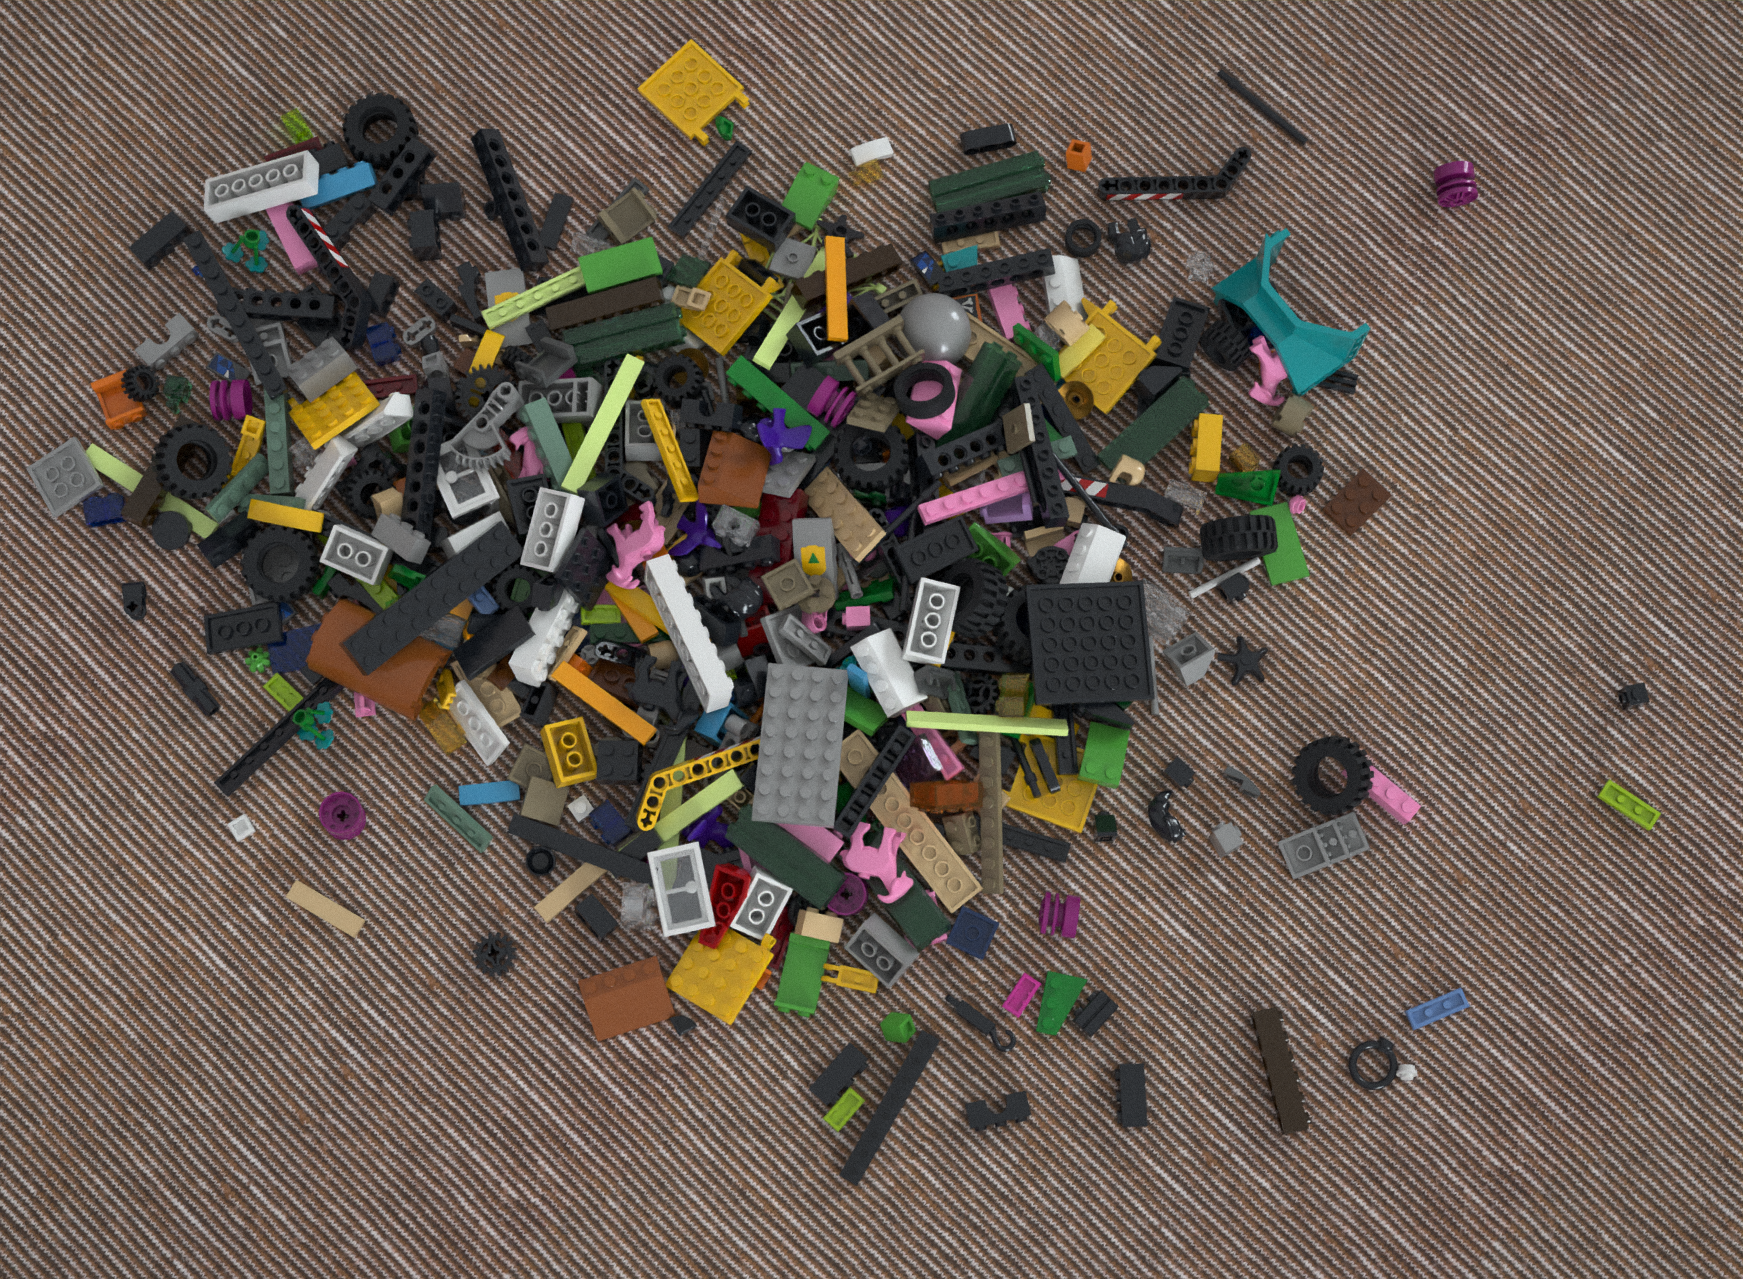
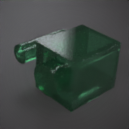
[163,374,192,414]

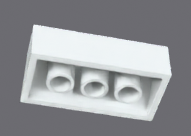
[1042,255,1088,337]
[339,392,414,448]
[295,435,358,511]
[520,487,585,574]
[1060,523,1126,584]
[901,577,960,664]
[850,628,928,718]

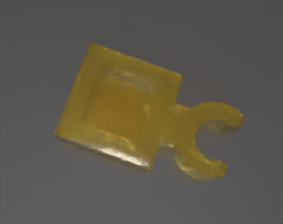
[848,158,884,186]

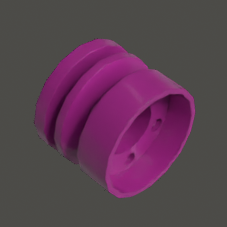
[1433,161,1479,207]
[806,375,857,428]
[209,379,253,421]
[319,791,367,840]
[823,872,869,916]
[1038,891,1080,939]

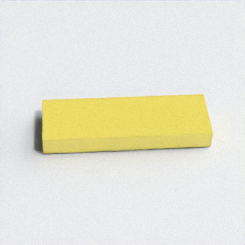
[1059,323,1106,379]

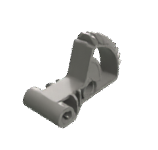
[449,382,526,471]

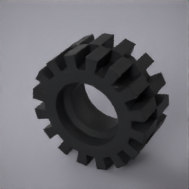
[500,345,533,372]
[121,365,160,402]

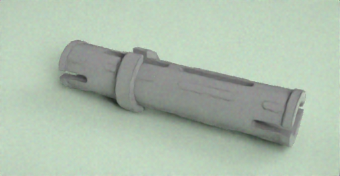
[836,543,863,599]

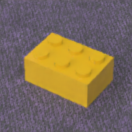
[1188,413,1223,482]
[540,717,597,789]

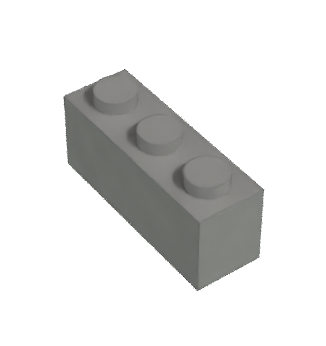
[371,513,431,564]

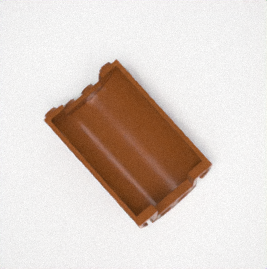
[306,599,452,722]

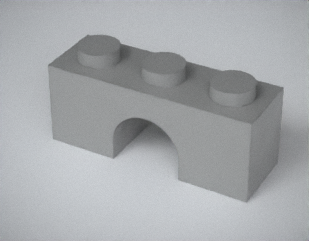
[135,313,199,372]

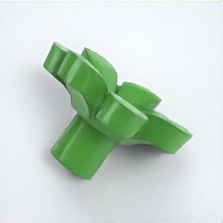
[245,647,271,673]

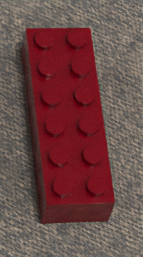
[748,489,809,609]

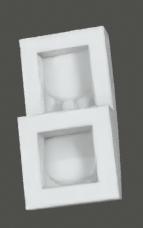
[849,137,894,167]

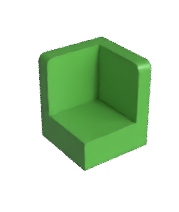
[880,1012,916,1043]

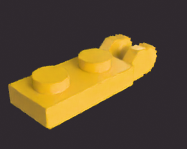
[821,963,879,994]

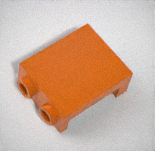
[91,369,148,430]

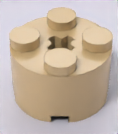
[1044,300,1090,347]

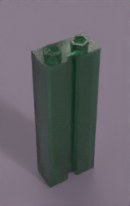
[928,150,1051,213]
[562,302,688,373]
[934,341,1022,459]
[1096,376,1210,484]
[724,804,848,910]
[848,830,951,952]

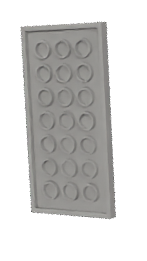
[752,663,848,828]

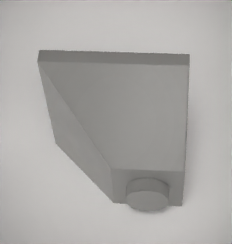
[1163,632,1215,686]

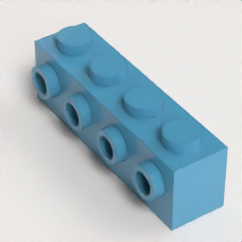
[301,161,379,210]

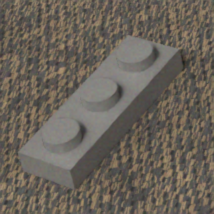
[778,614,832,666]

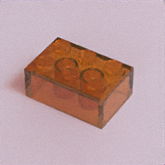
[910,779,983,813]

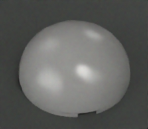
[895,293,971,365]

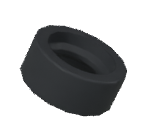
[1064,219,1102,258]

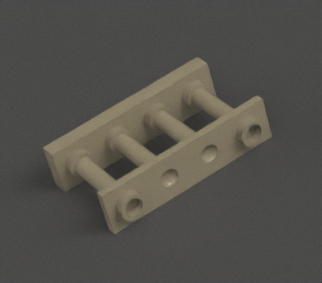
[833,315,925,398]

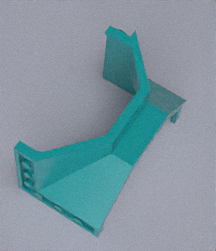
[1211,228,1371,397]

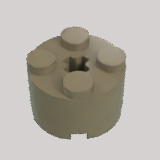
[1270,392,1314,437]

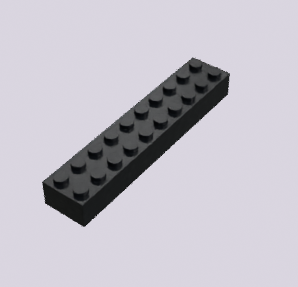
[339,521,523,676]

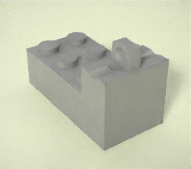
[517,377,604,427]

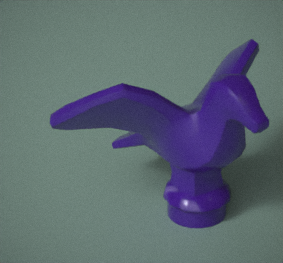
[756,408,812,466]
[668,499,722,556]
[682,804,736,849]

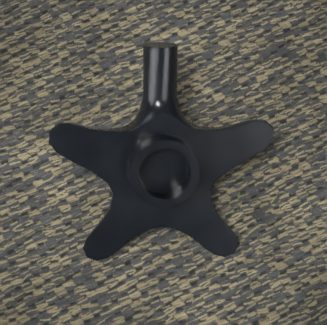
[817,214,865,259]
[1217,636,1268,686]

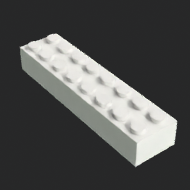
[644,554,734,714]

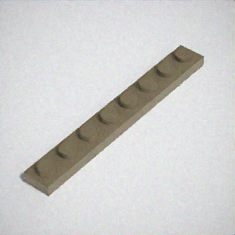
[979,731,1004,894]

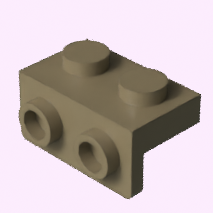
[942,810,981,856]

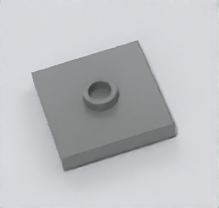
[769,238,817,281]

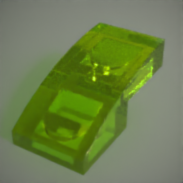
[280,108,314,144]

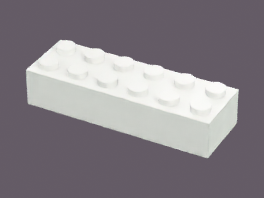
[204,150,319,223]
[509,573,580,687]

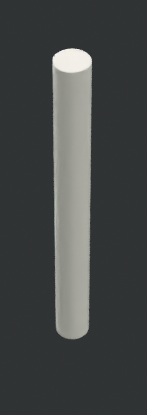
[1188,557,1261,599]

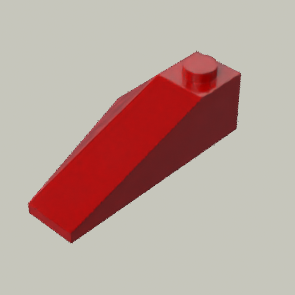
[698,863,751,949]

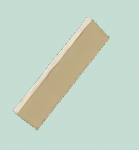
[534,862,608,923]
[286,880,366,938]

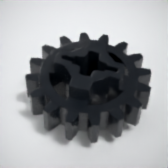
[962,672,1001,715]
[473,932,518,977]

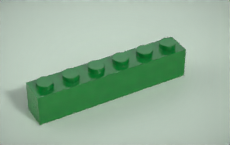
[726,355,830,452]

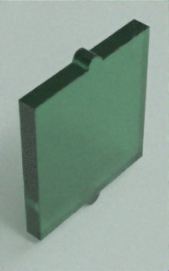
[667,254,711,289]

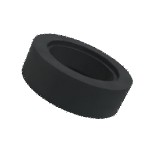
[894,362,955,419]

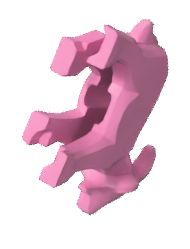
[1248,336,1288,406]
[509,426,550,482]
[606,501,666,589]
[839,822,914,903]

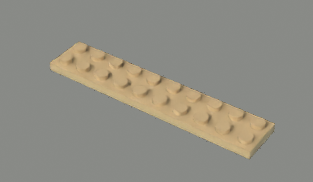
[839,729,983,914]

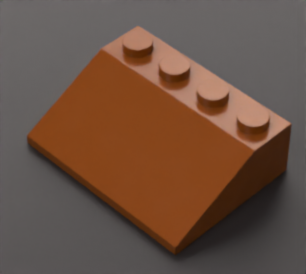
[698,431,772,509]
[578,956,676,1042]

